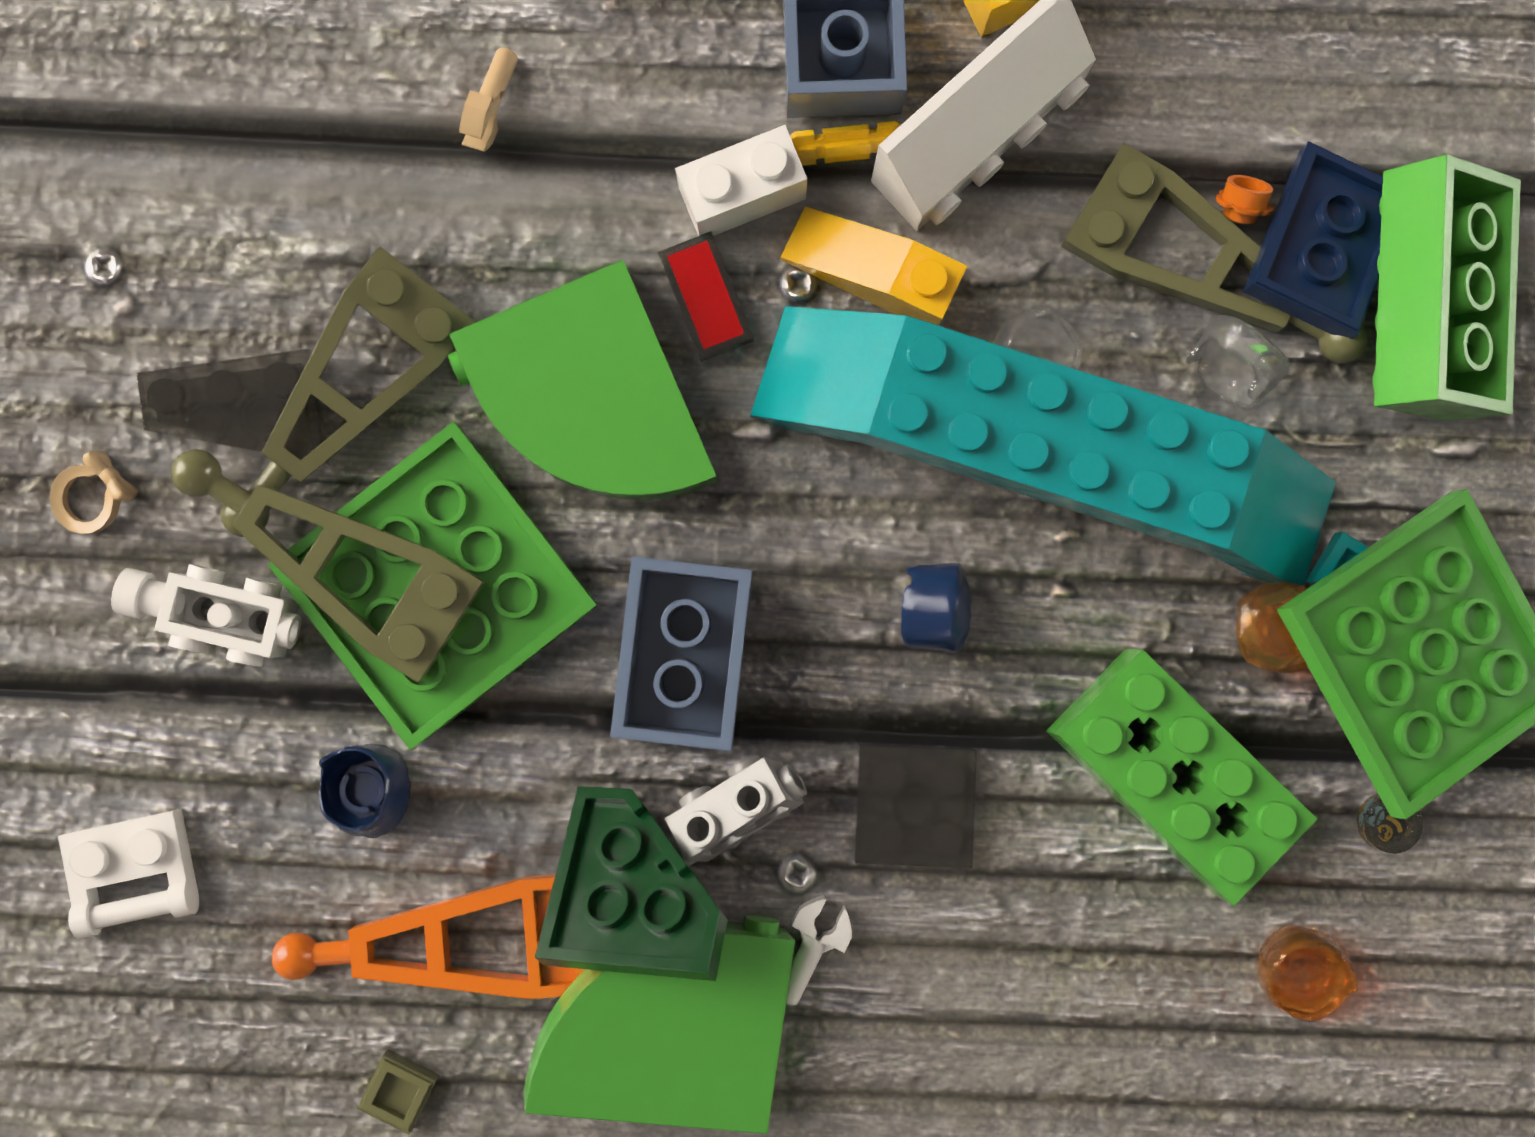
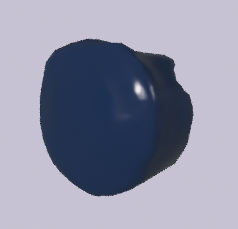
[901,563,971,654]
[319,744,411,838]

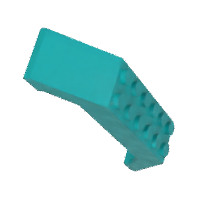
[750,306,1336,592]

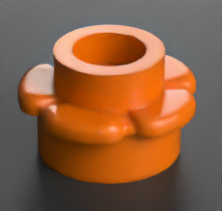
[1216,175,1274,224]

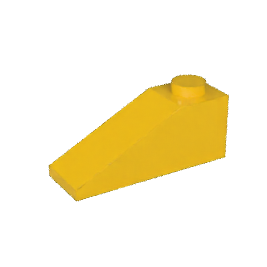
[780,206,967,326]

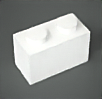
[675,125,807,241]

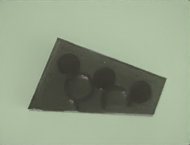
[137,349,330,465]

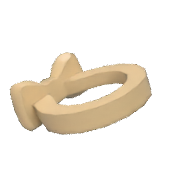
[49,451,139,534]

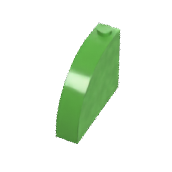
[448,260,719,500]
[523,915,795,1134]

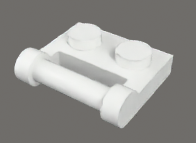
[58,808,199,939]

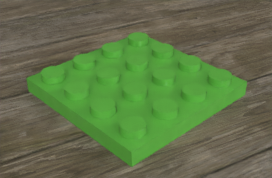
[268,421,599,750]
[1276,489,1535,819]

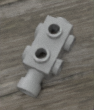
[665,755,807,866]

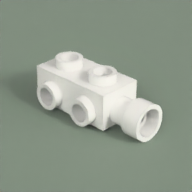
[111,564,301,667]

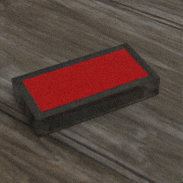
[658,231,754,362]

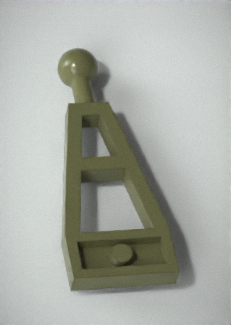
[1061,143,1368,364]
[220,246,475,537]
[171,449,486,683]

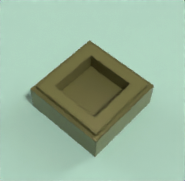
[357,1050,440,1135]

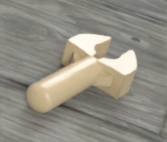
[459,47,518,152]

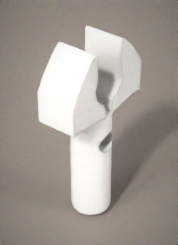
[786,895,852,1006]

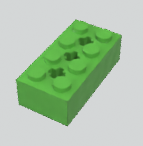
[1373,154,1521,421]
[1046,648,1317,906]

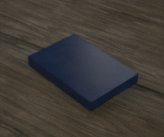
[1243,141,1383,339]

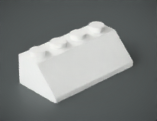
[871,0,1096,231]

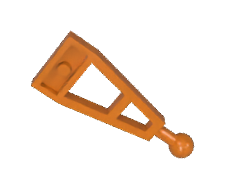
[272,874,585,999]

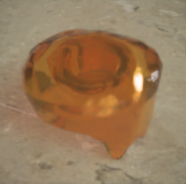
[1236,582,1308,673]
[1256,925,1358,1022]

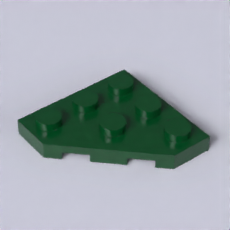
[535,786,728,981]

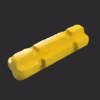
[790,121,900,166]

